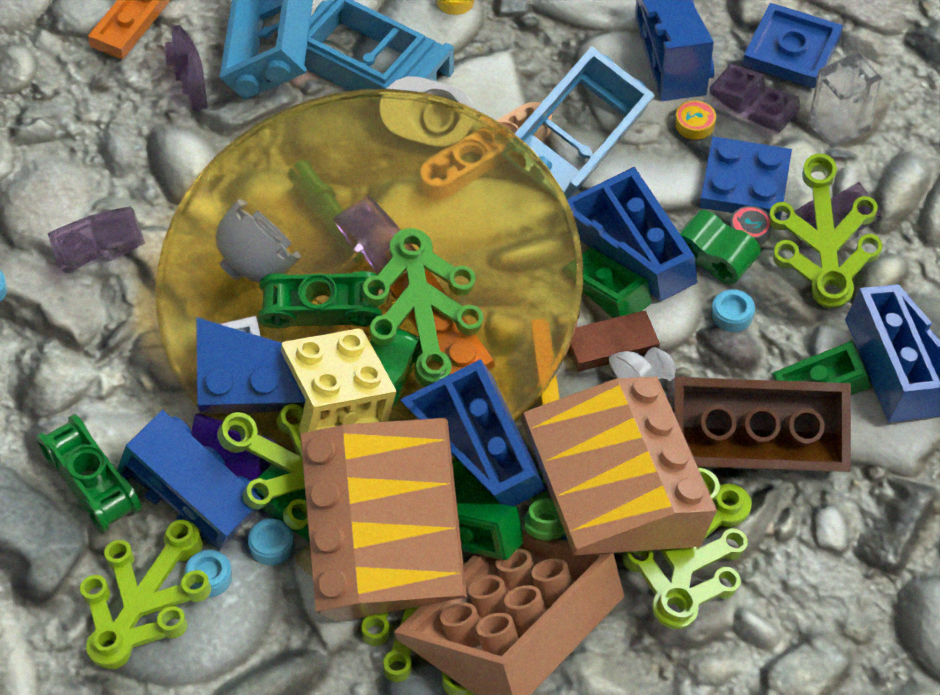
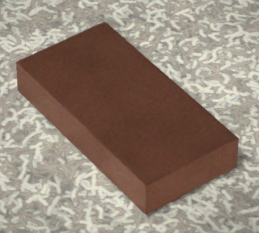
[565,310,660,372]

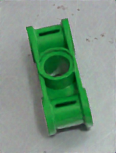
[257,271,382,329]
[35,414,142,533]

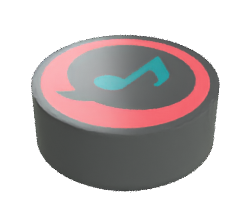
[730,206,772,246]

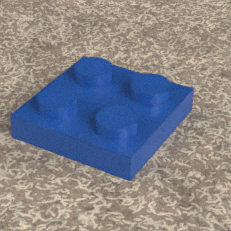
[742,2,843,89]
[700,136,792,220]

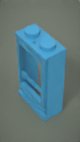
[219,0,313,100]
[304,0,454,107]
[501,46,655,203]

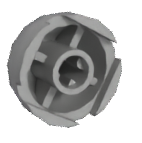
[215,199,301,283]

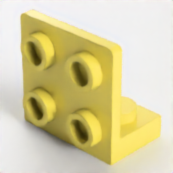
[281,329,396,434]

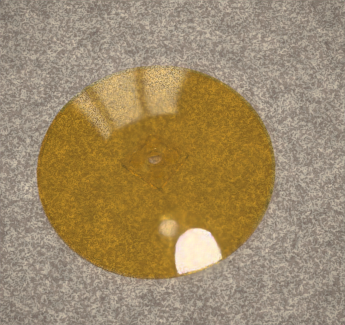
[155,89,583,465]

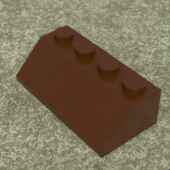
[666,377,851,473]

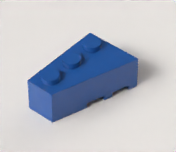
[635,0,715,102]
[561,166,698,301]
[845,284,940,422]
[196,317,306,414]
[401,359,547,506]
[117,409,263,551]

